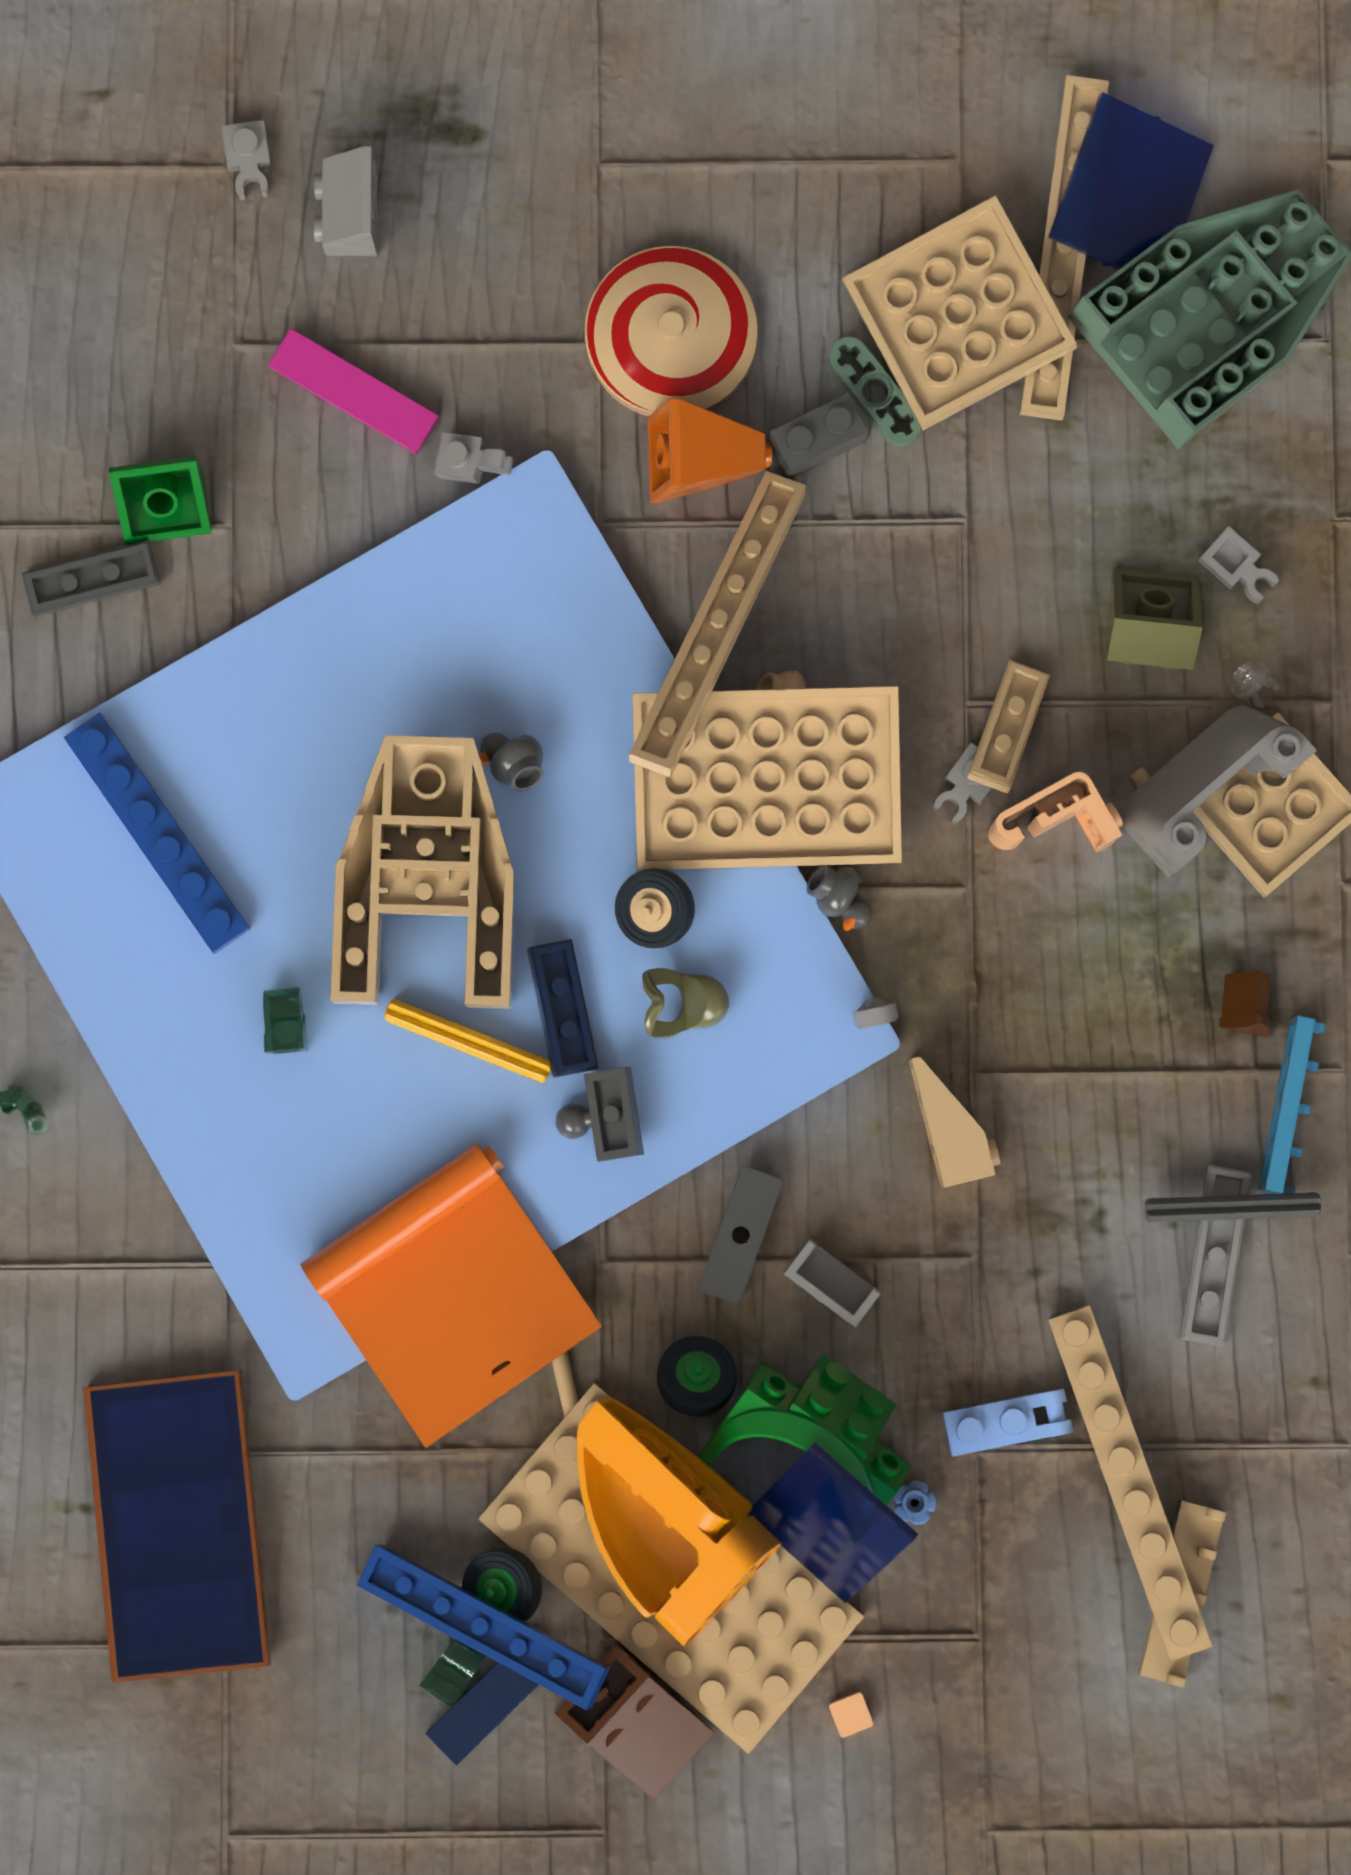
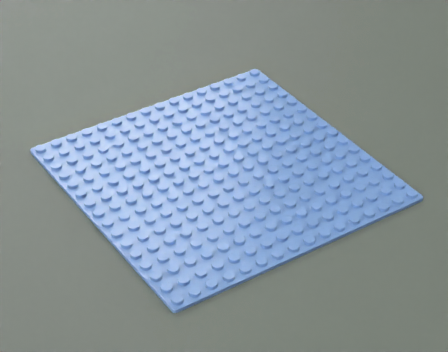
[0,450,900,1401]

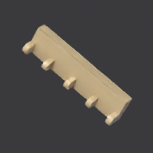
[1138,1500,1227,1688]

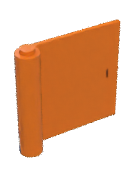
[300,1143,603,1448]

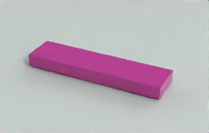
[268,328,439,455]

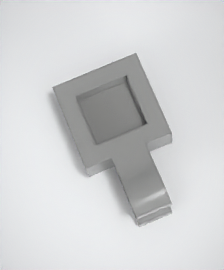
[434,432,514,484]

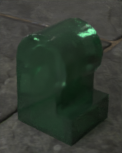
[263,987,308,1055]
[419,1639,486,1708]

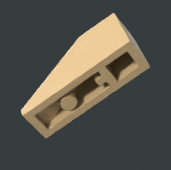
[909,1056,1000,1189]

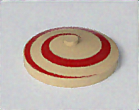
[585,246,758,417]

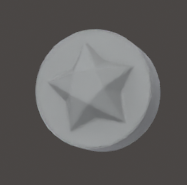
[853,997,899,1029]

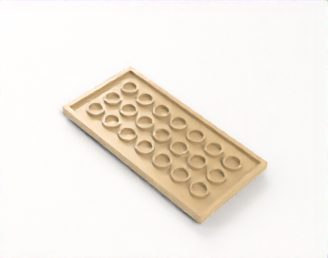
[478,1383,864,1754]

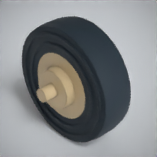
[615,868,695,949]

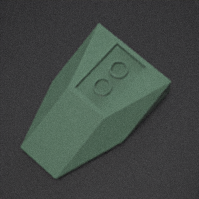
[1068,189,1351,450]

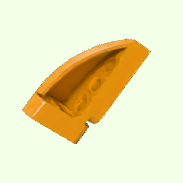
[577,1397,781,1646]

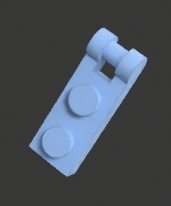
[942,1388,1073,1457]

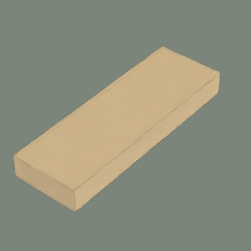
[967,660,1050,794]

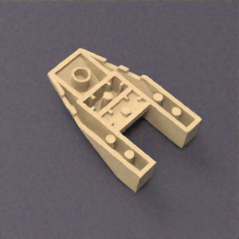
[330,735,514,1009]

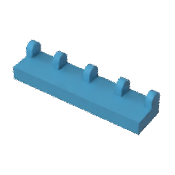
[1258,1016,1326,1194]

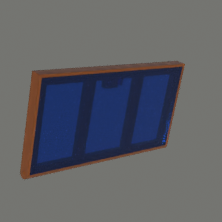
[83,1370,271,1683]

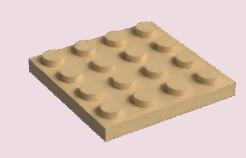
[842,195,1077,431]

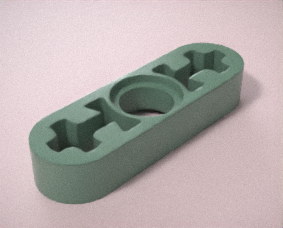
[828,337,921,448]

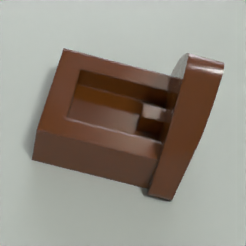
[1219,971,1272,1037]

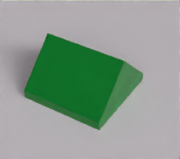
[109,456,212,545]

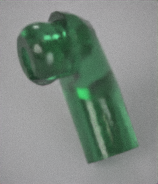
[0,1085,48,1135]

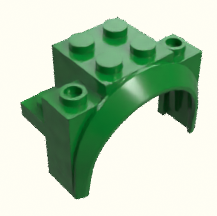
[698,1354,911,1559]

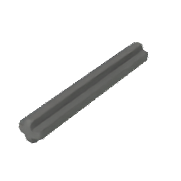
[1144,1192,1321,1222]

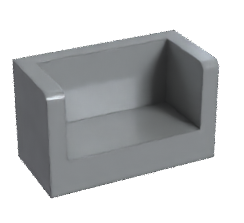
[782,1238,882,1328]

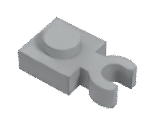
[221,120,272,201]
[1198,526,1279,604]
[933,742,991,824]

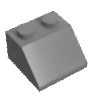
[314,146,378,256]

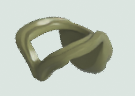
[642,968,729,1038]

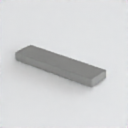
[1179,1165,1252,1347]

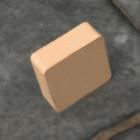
[828,1691,873,1738]

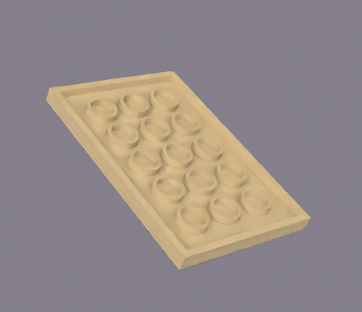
[632,686,902,870]

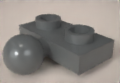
[555,1067,644,1162]

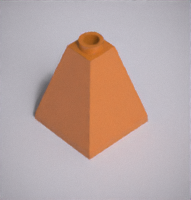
[647,398,773,504]

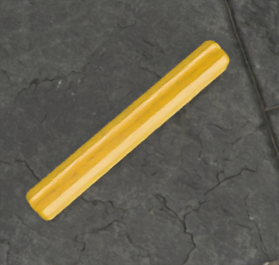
[384,999,552,1083]

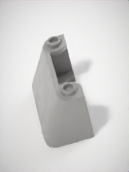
[1119,705,1317,879]

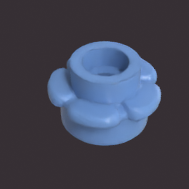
[893,1480,937,1525]

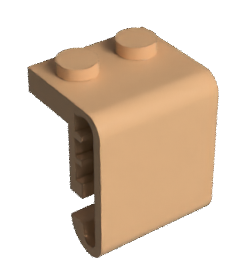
[988,772,1123,853]

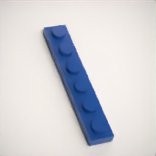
[63,713,250,954]
[357,1545,610,1710]

